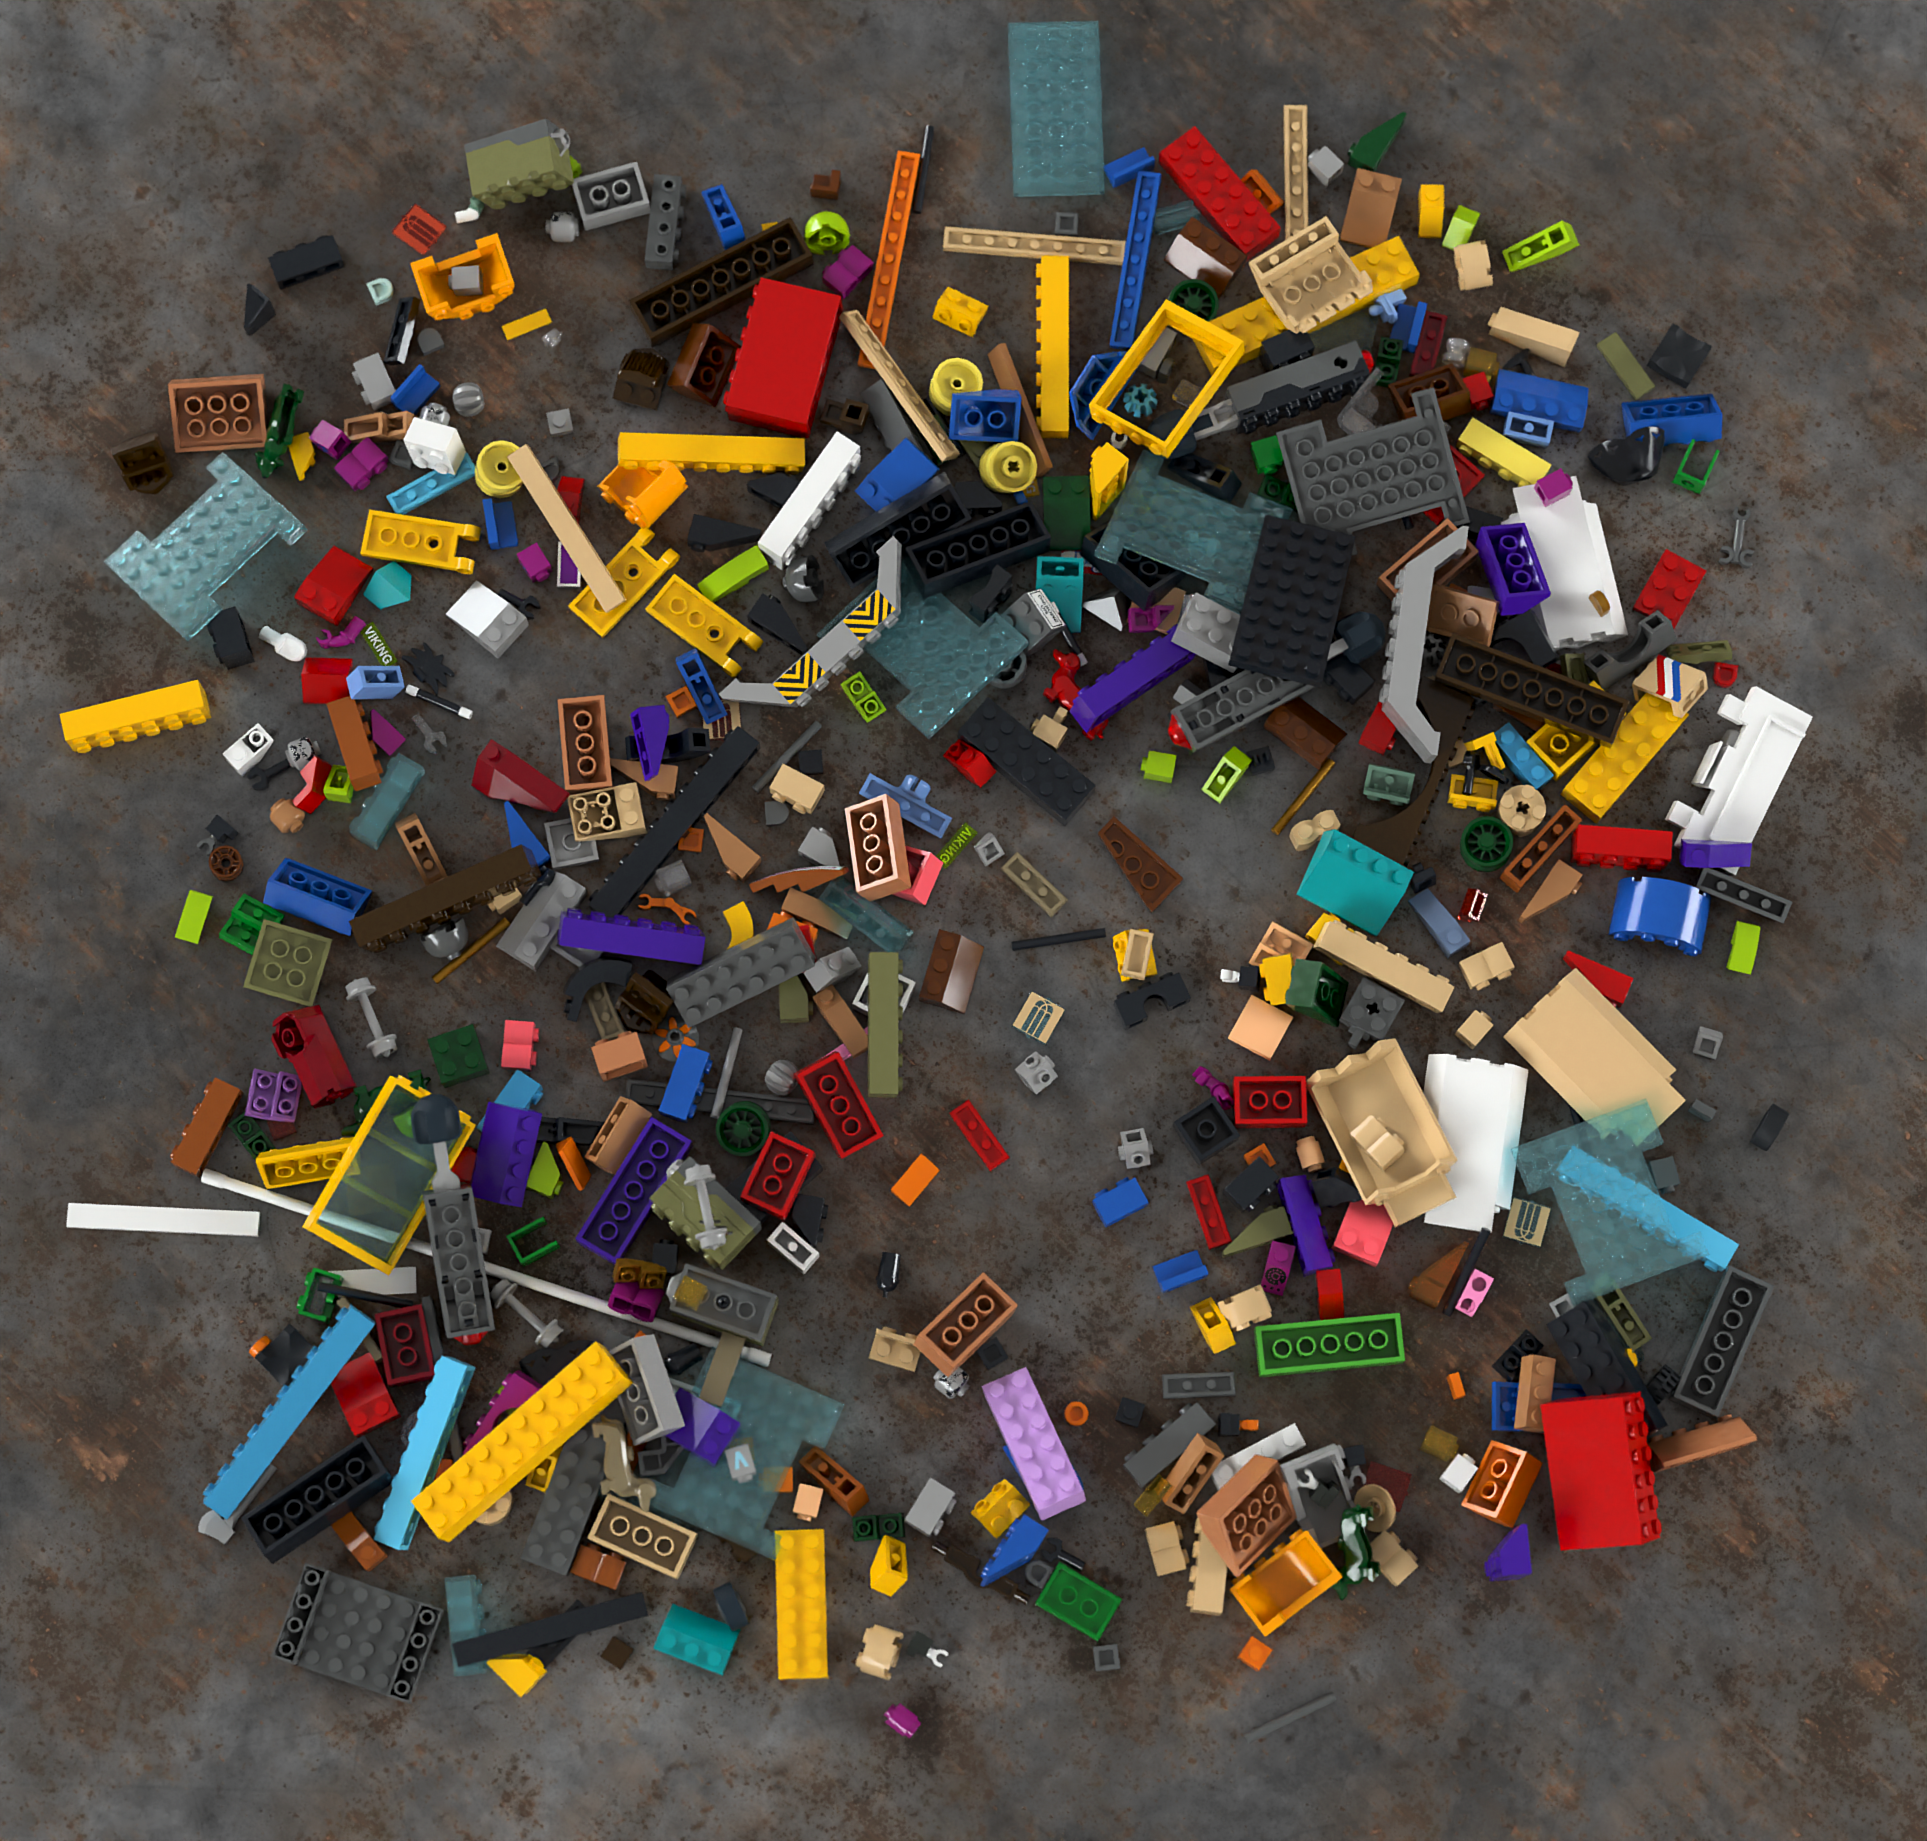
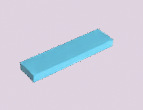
[386,452,475,515]

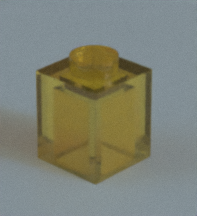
[1463,347,1500,382]
[673,1275,708,1311]
[1419,1425,1459,1461]

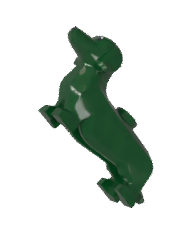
[255,383,305,479]
[341,1069,431,1141]
[1330,1504,1381,1600]

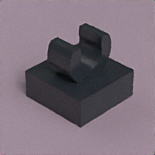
[1246,746,1275,776]
[1411,862,1436,894]

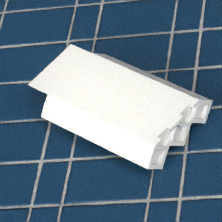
[1501,476,1628,651]
[1423,1054,1528,1233]

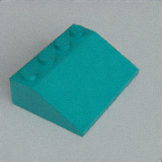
[1296,829,1414,937]

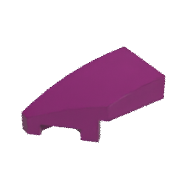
[1127,605,1174,633]
[370,709,406,756]

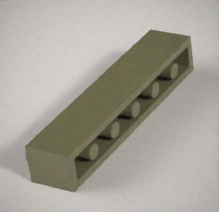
[868,952,903,1098]

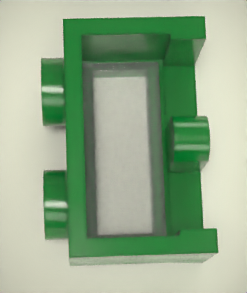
[297,1267,344,1324]

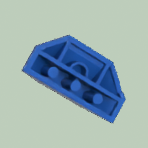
[1069,351,1140,440]

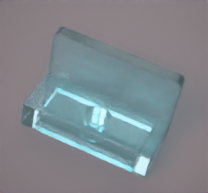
[1153,199,1200,235]

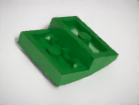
[219,893,285,955]

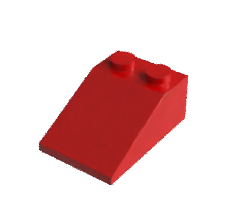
[294,546,374,627]
[331,1352,402,1438]

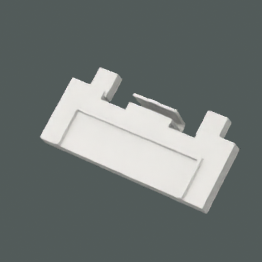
[1665,686,1813,876]

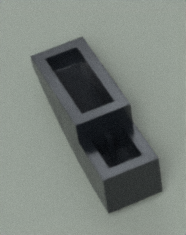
[536,1117,605,1146]

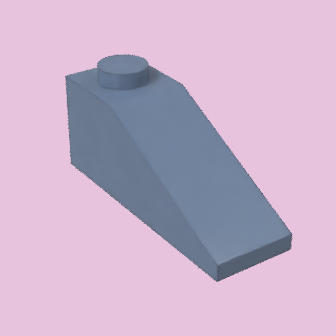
[1408,888,1470,959]

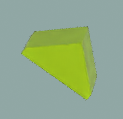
[1442,205,1480,251]
[323,765,354,803]

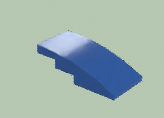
[1492,1381,1587,1433]

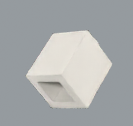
[1439,1454,1478,1493]

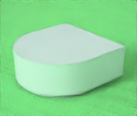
[367,278,394,306]

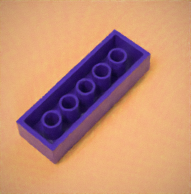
[1069,624,1197,733]
[557,908,706,965]
[575,1117,694,1265]

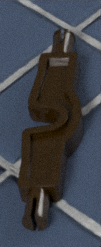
[932,1540,1031,1605]

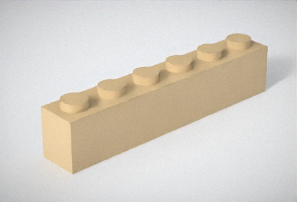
[1313,920,1454,1013]

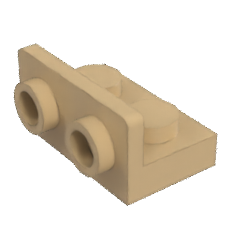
[869,1326,921,1372]

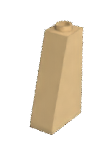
[1488,307,1580,367]

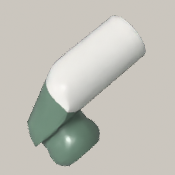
[455,197,484,223]

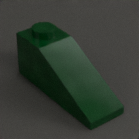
[1347,112,1407,172]

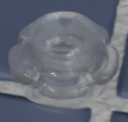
[541,328,563,348]

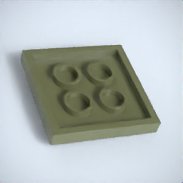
[243,919,333,1007]

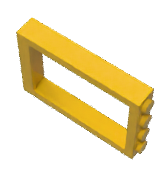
[1089,299,1245,458]

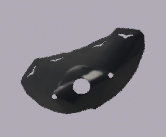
[1588,426,1665,486]
[519,1340,595,1386]

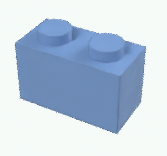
[1502,411,1554,449]
[346,666,405,699]

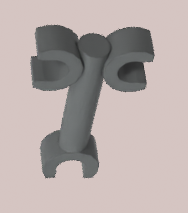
[1718,507,1754,569]

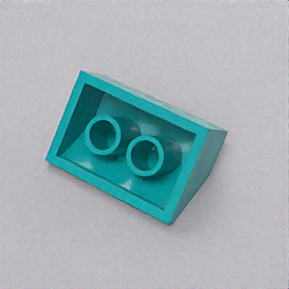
[653,1604,741,1676]

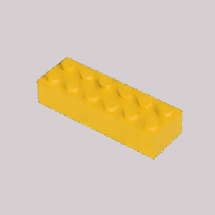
[59,680,211,753]
[1560,693,1689,824]
[775,1529,828,1680]

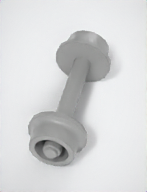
[345,977,398,1058]
[684,1164,727,1251]
[489,1279,564,1349]

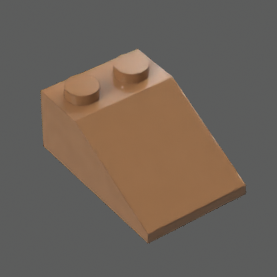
[1340,168,1402,248]

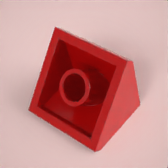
[301,657,353,704]

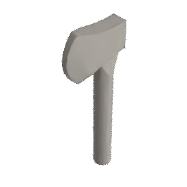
[198,1463,277,1545]

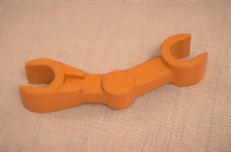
[638,894,697,925]

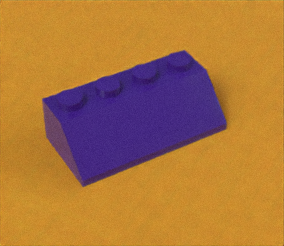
[1475,523,1551,616]
[470,1101,542,1207]
[1277,1175,1335,1277]
[1484,1524,1532,1582]

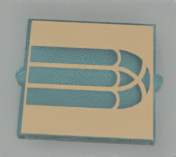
[1011,991,1066,1046]
[1502,1197,1551,1248]

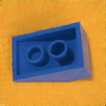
[949,389,1022,442]
[855,438,939,512]

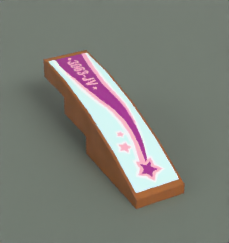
[749,866,849,893]

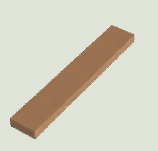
[987,343,1053,478]

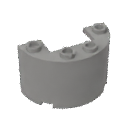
[1280,1443,1365,1548]

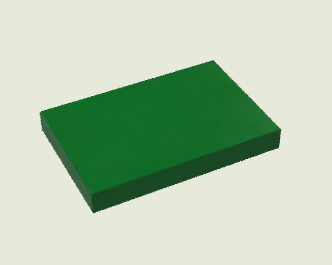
[1035,1561,1122,1642]

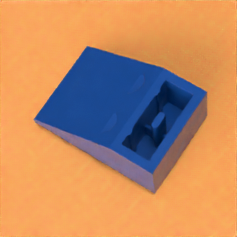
[980,1514,1049,1587]

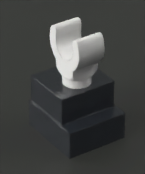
[1220,965,1261,992]

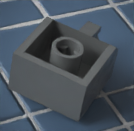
[1339,977,1405,1049]

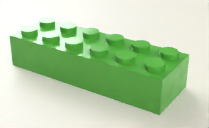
[1254,1313,1405,1378]

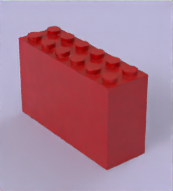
[723,277,843,439]
[1540,1391,1662,1550]

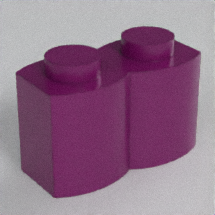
[822,245,873,300]
[334,437,389,491]
[608,1282,664,1322]

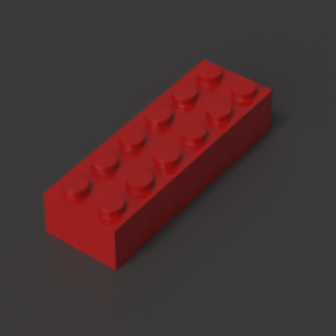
[1158,126,1281,262]

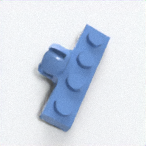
[859,773,953,839]

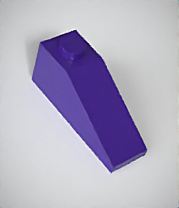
[630,705,670,781]
[1679,839,1752,868]

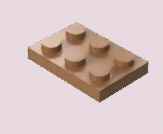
[1426,583,1500,647]

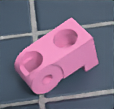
[1455,1269,1494,1317]

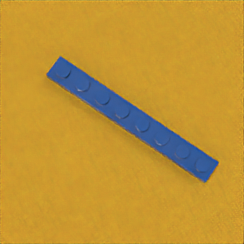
[1109,171,1162,350]

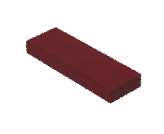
[1409,311,1448,377]

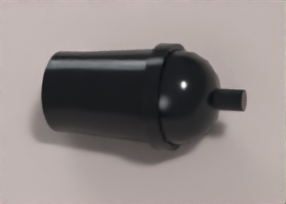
[876,1252,901,1298]
[663,1343,703,1376]

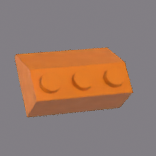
[1461,1440,1543,1529]

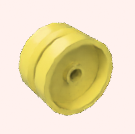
[929,358,983,416]
[474,440,523,498]
[979,441,1037,494]

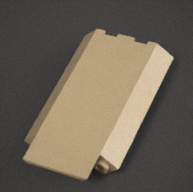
[1504,968,1686,1147]
[1306,1038,1458,1227]

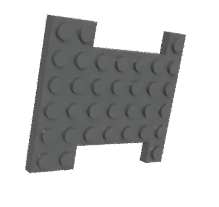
[1276,387,1470,556]

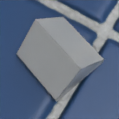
[1173,679,1204,704]

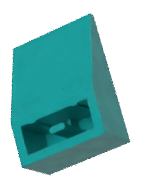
[1036,556,1084,633]

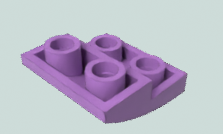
[245,1069,302,1122]

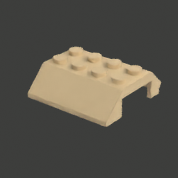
[1249,216,1373,333]

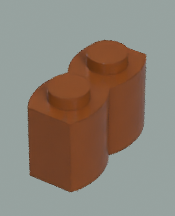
[570,1543,627,1591]

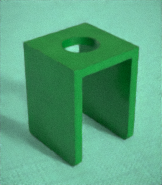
[1672,439,1720,494]
[506,1216,560,1267]

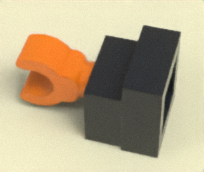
[1218,1413,1259,1437]

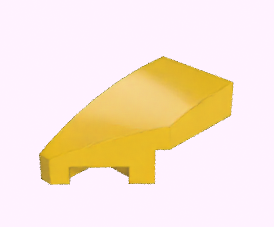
[288,432,316,481]

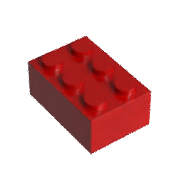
[1232,1076,1307,1128]
[740,1132,815,1221]

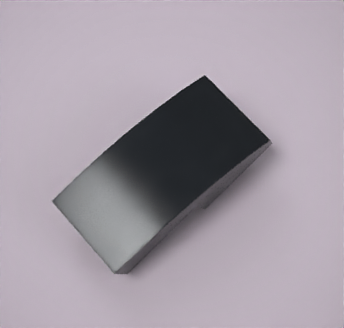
[1492,1329,1544,1382]

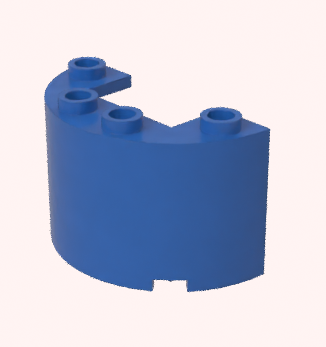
[1608,877,1711,956]

